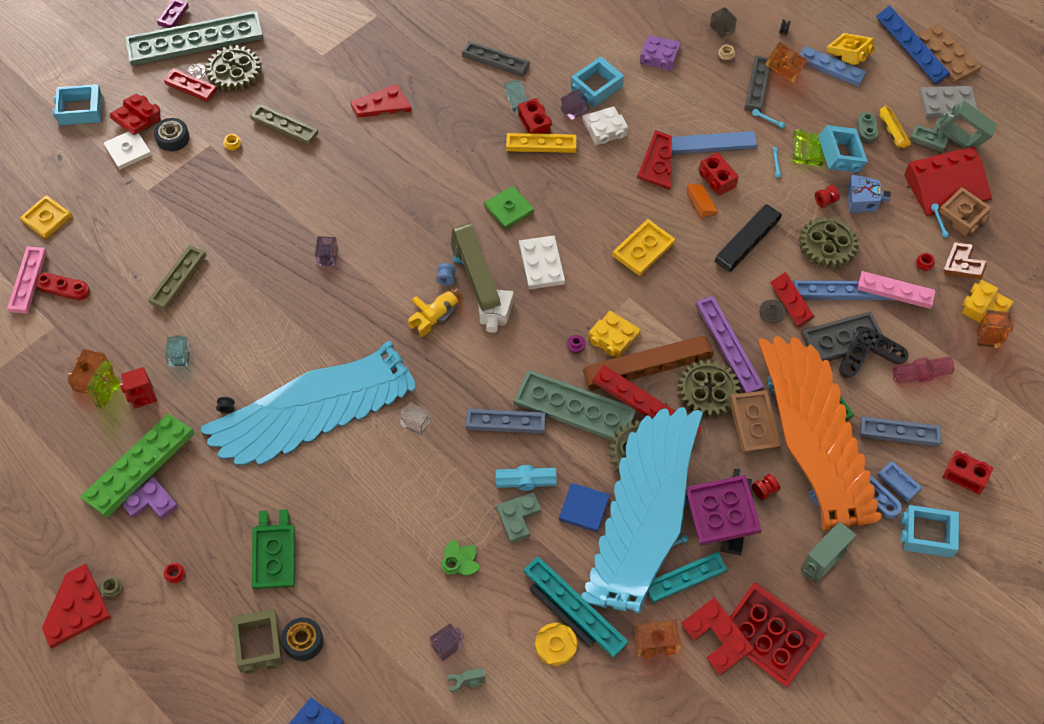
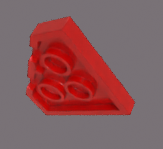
[42,564,111,648]

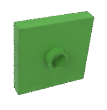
[484,186,534,229]

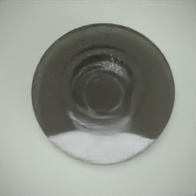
[759,300,786,323]

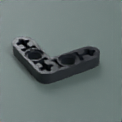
[839,327,909,378]

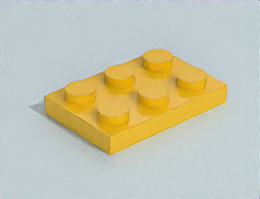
[612,219,676,276]

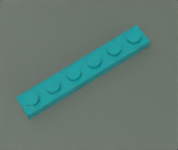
[523,556,628,659]

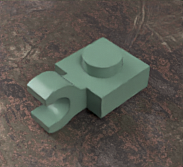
[447,668,485,693]

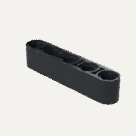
[714,204,782,272]

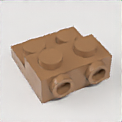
[939,187,991,236]

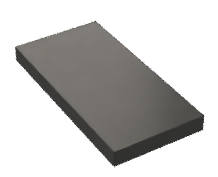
[801,311,886,361]

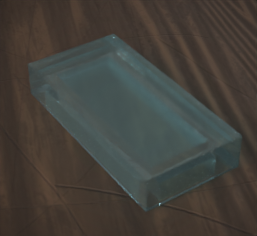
[504,80,528,112]

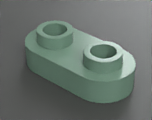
[857,112,878,143]

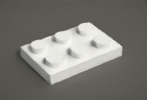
[519,235,565,290]

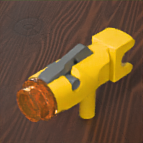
[408,288,464,338]

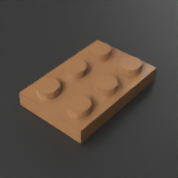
[728,390,781,453]

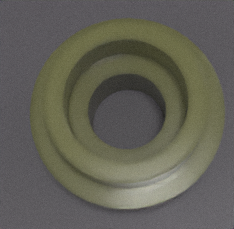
[100,577,122,598]

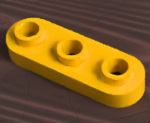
[879,105,911,149]

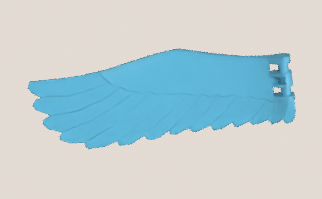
[201,341,416,465]
[581,407,703,613]

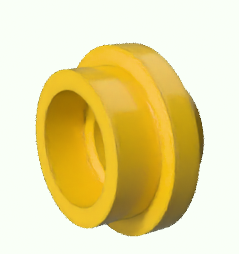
[223,134,241,151]

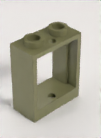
[232,609,283,674]

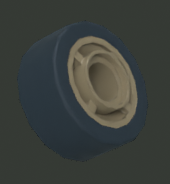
[154,118,190,152]

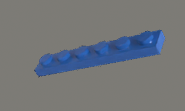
[877,5,950,85]

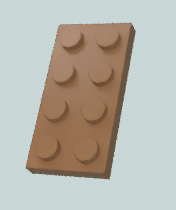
[916,24,982,84]

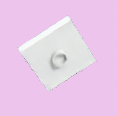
[104,132,151,170]

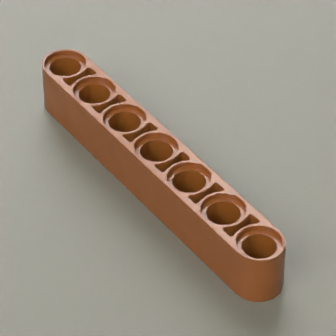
[583,336,714,389]

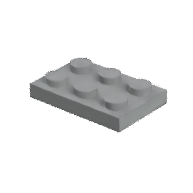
[919,86,978,118]

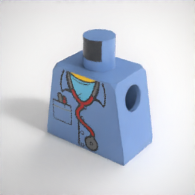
[848,175,891,213]

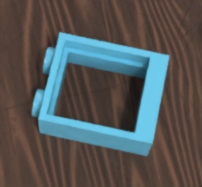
[571,57,624,108]
[53,84,103,125]
[818,125,868,173]
[900,505,959,558]

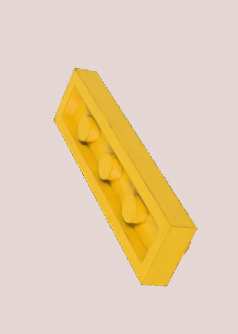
[506,133,576,153]

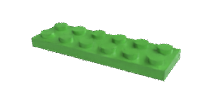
[80,414,195,518]

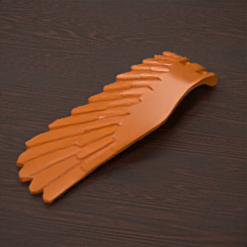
[758,336,882,530]

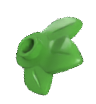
[441,540,480,576]

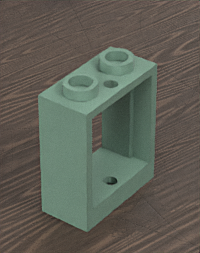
[937,101,997,149]
[801,522,856,584]

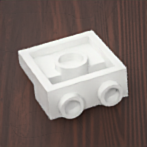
[582,106,628,145]

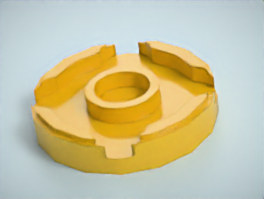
[535,622,578,666]

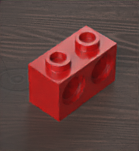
[518,98,552,134]
[699,152,739,196]
[120,367,157,409]
[942,450,994,495]

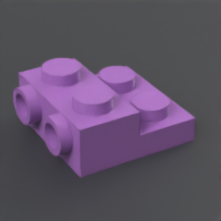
[640,35,681,71]

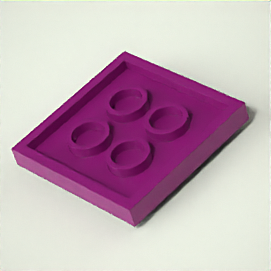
[686,475,761,546]

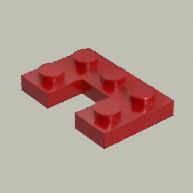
[681,597,755,675]

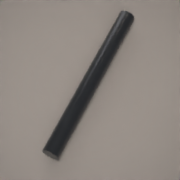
[529,584,595,647]

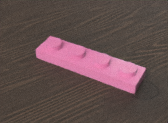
[7,247,47,314]
[857,271,935,309]

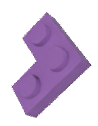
[121,477,178,520]

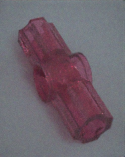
[893,356,954,384]

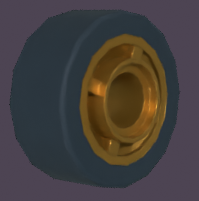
[281,617,324,661]

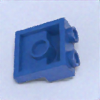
[289,697,345,724]

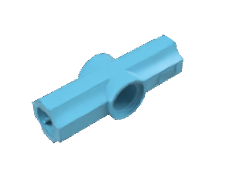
[496,465,557,491]

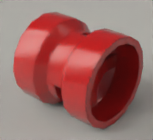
[815,185,840,208]
[752,474,780,501]

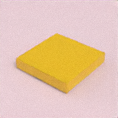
[20,195,73,239]

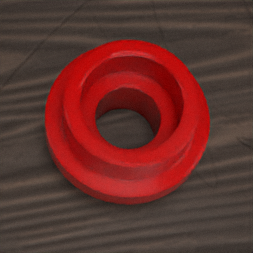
[916,253,935,271]
[164,563,185,584]

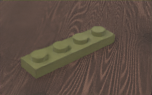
[250,103,319,145]
[148,245,206,311]

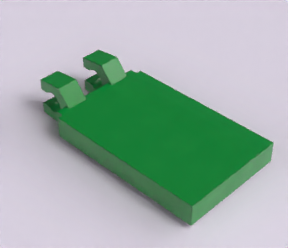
[252,509,295,590]

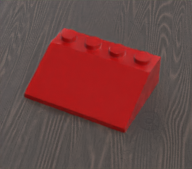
[904,146,992,216]
[729,582,827,687]

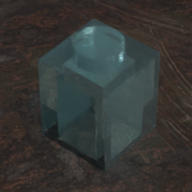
[165,335,191,366]

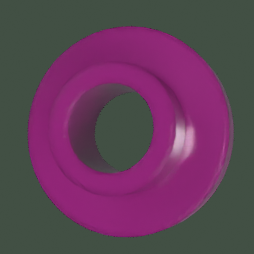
[567,335,586,353]

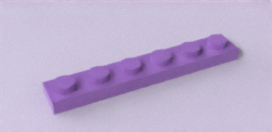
[696,296,764,393]

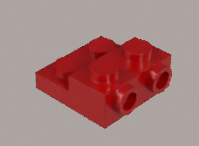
[110,93,161,135]

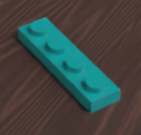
[647,552,728,604]

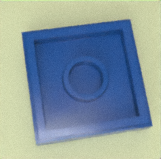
[559,483,610,533]

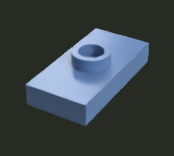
[877,461,922,503]

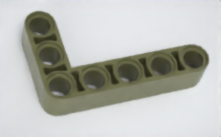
[451,223,501,311]

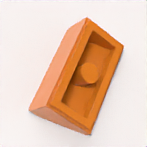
[686,184,718,218]

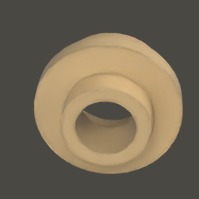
[718,44,735,60]

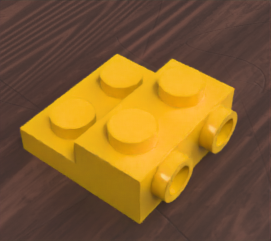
[827,33,875,65]
[962,280,1013,331]
[588,311,641,358]

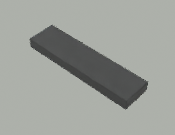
[462,41,530,77]
[744,55,772,113]

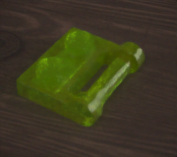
[792,129,824,166]
[86,360,121,409]

